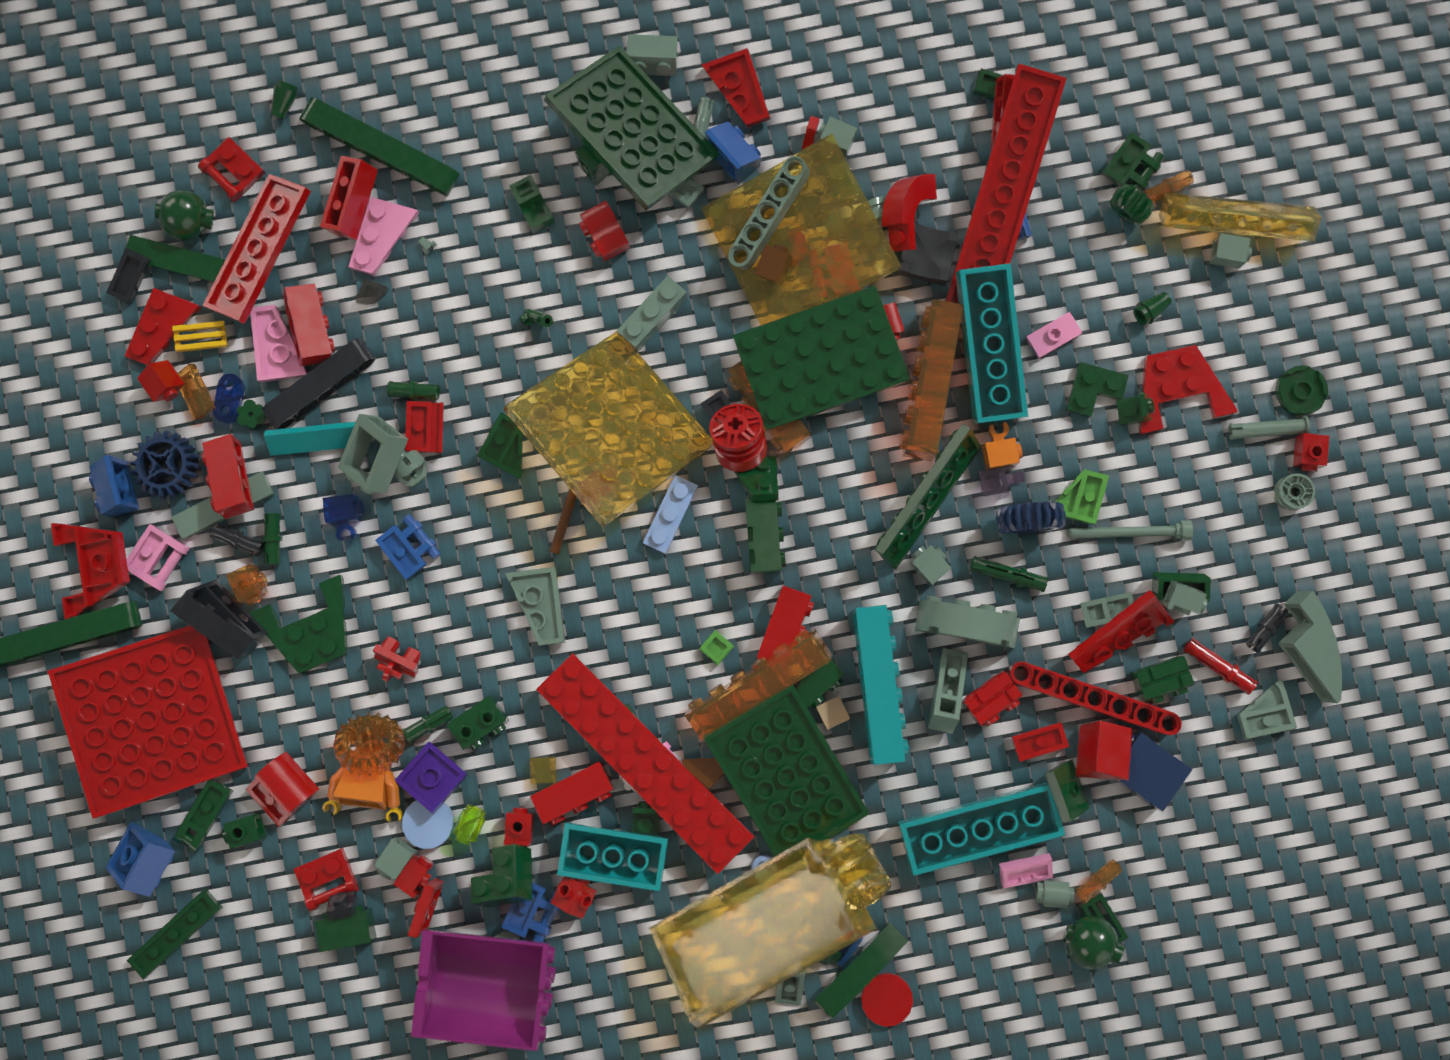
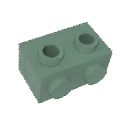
[626,34,678,76]

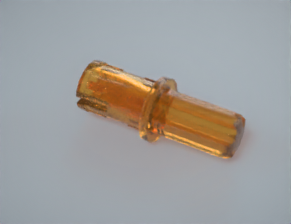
[1143,170,1194,203]
[1075,859,1122,904]

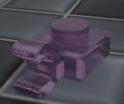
[978,467,1025,497]

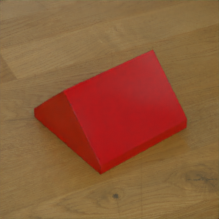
[1076,720,1132,780]

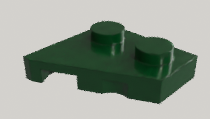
[730,456,779,502]

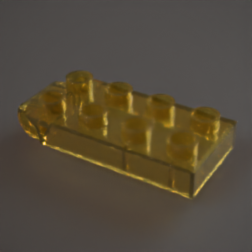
[649,833,891,1029]

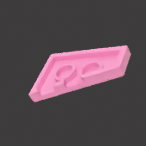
[349,197,419,276]
[250,304,308,383]

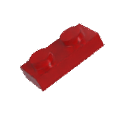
[1011,722,1069,762]

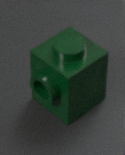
[222,813,267,849]

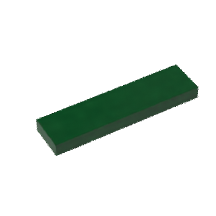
[126,235,225,283]
[126,888,223,980]

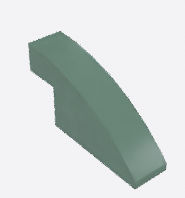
[1278,591,1342,703]

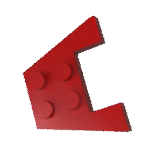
[1139,345,1238,435]
[51,523,130,619]

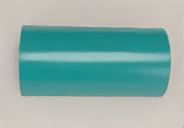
[557,822,668,891]

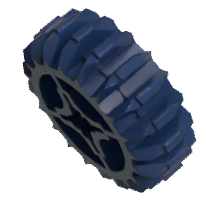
[129,431,201,499]
[996,501,1066,534]

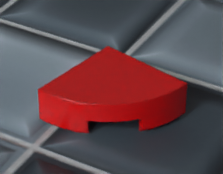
[801,116,820,151]

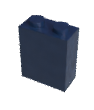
[1116,732,1193,812]

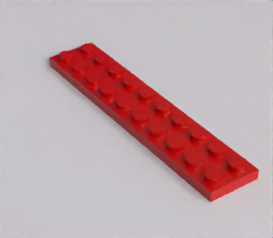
[943,63,1067,313]
[536,653,754,874]

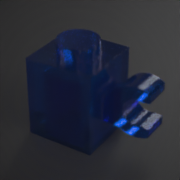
[322,494,364,541]

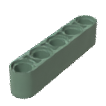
[728,156,810,270]

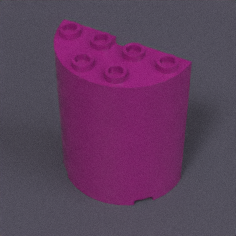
[411,929,556,1051]

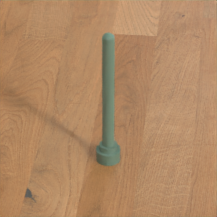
[1068,520,1193,541]

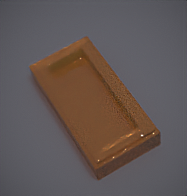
[178,364,216,420]

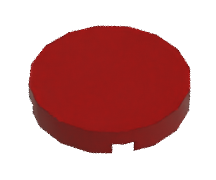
[861,972,913,1027]

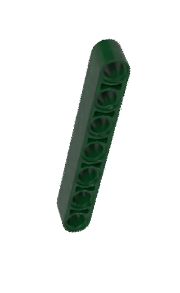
[299,97,460,196]
[0,601,143,667]

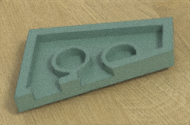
[505,567,565,646]

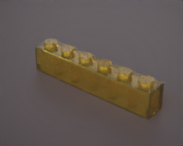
[1159,193,1322,241]

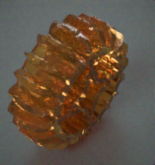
[333,711,405,777]

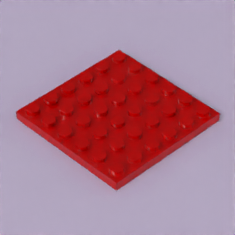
[47,626,249,819]

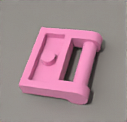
[127,524,190,591]

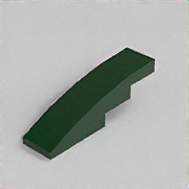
[813,922,908,1019]

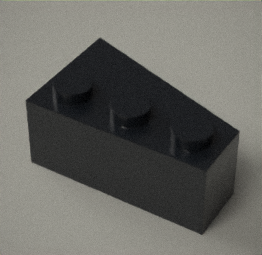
[170,579,268,659]

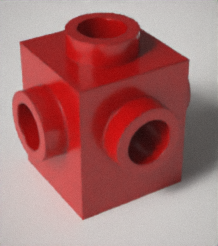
[550,876,597,919]

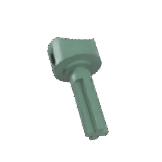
[373,437,427,487]

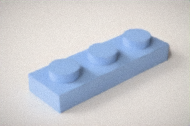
[643,475,698,554]

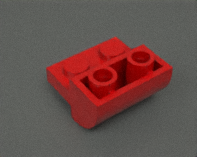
[245,752,320,827]

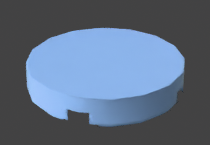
[402,800,454,849]

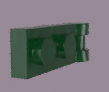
[173,779,234,853]

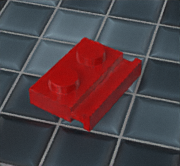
[405,401,444,453]

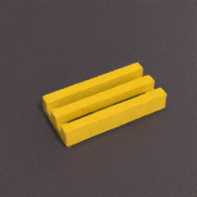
[172,321,228,352]

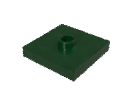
[1045,759,1090,823]

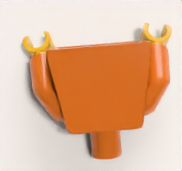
[322,747,403,822]

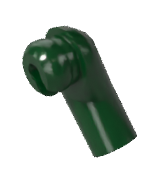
[519,309,553,327]

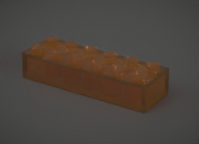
[899,299,963,462]

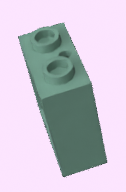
[338,414,408,494]

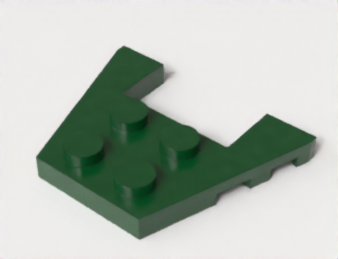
[250,575,348,674]

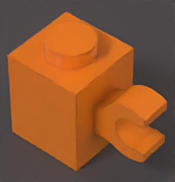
[982,422,1023,471]

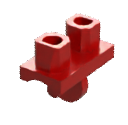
[373,636,421,682]

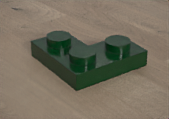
[1065,362,1129,418]

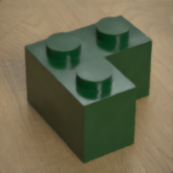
[471,844,533,908]

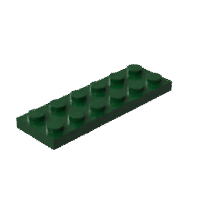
[875,423,981,570]

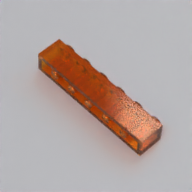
[685,629,832,741]

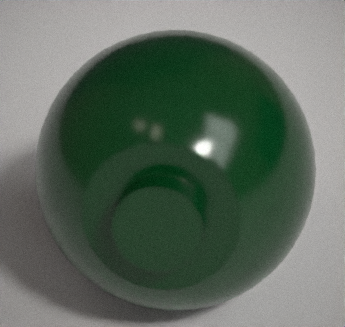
[155,190,214,240]
[1063,916,1125,970]

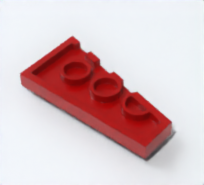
[1068,590,1174,673]

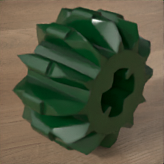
[1109,184,1154,226]

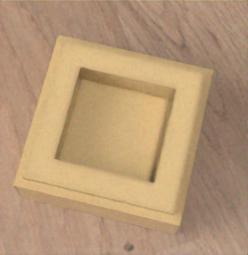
[816,696,850,730]

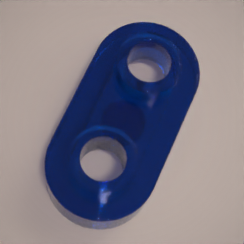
[213,374,245,424]

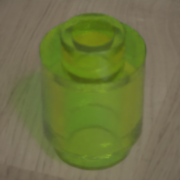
[452,804,486,845]

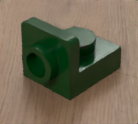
[1116,392,1155,426]
[632,802,659,837]

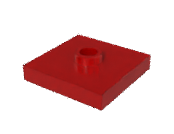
[408,878,444,938]

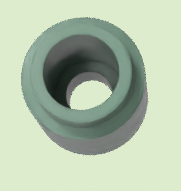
[1036,880,1074,909]

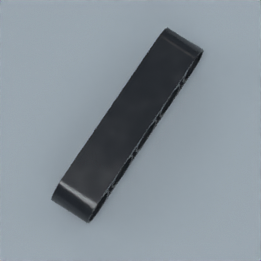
[262,338,376,430]

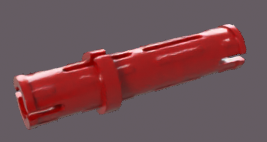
[1183,637,1258,695]

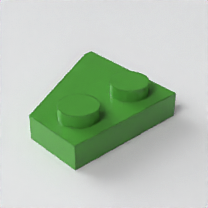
[1055,469,1109,525]

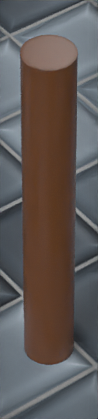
[549,480,581,555]

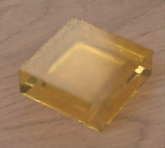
[530,756,557,784]

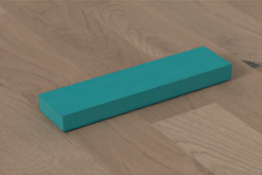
[264,421,370,456]

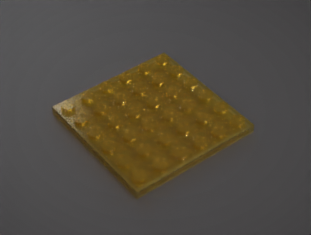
[701,134,902,325]
[503,331,713,527]

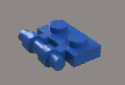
[375,514,441,580]
[501,882,560,942]

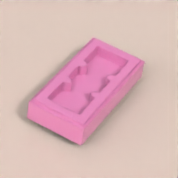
[1025,312,1082,359]
[999,853,1053,889]

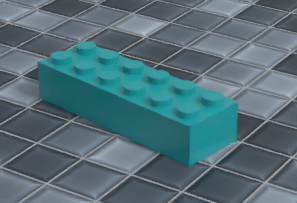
[955,263,1028,423]
[852,605,909,765]
[897,782,1065,876]

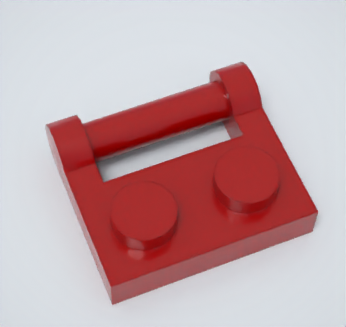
[198,137,266,202]
[293,848,359,912]

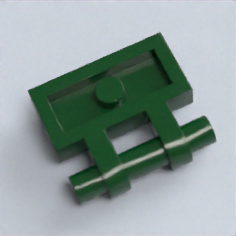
[1101,131,1165,191]

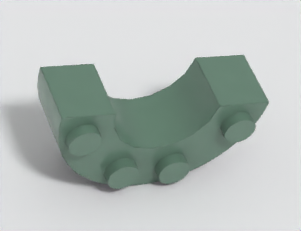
[914,596,1020,649]

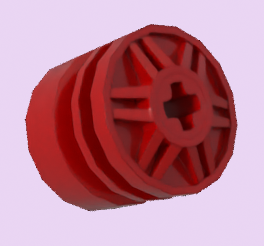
[709,404,767,472]

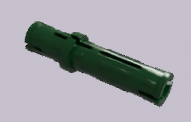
[970,556,1048,592]

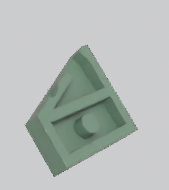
[1237,680,1297,740]

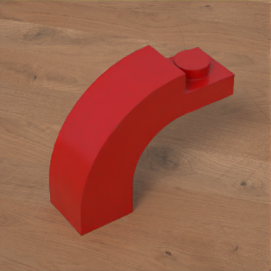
[882,174,937,252]

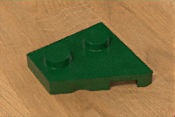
[477,412,523,479]

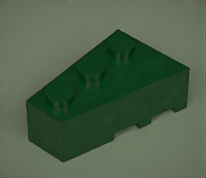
[745,497,786,575]

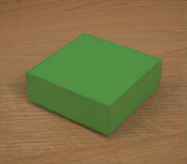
[699,630,734,665]

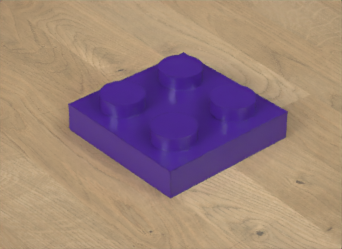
[395,742,468,815]

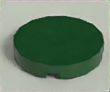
[1275,365,1329,416]

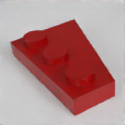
[702,48,771,127]
[125,288,202,365]

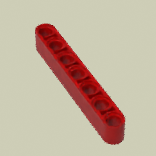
[1006,662,1182,735]

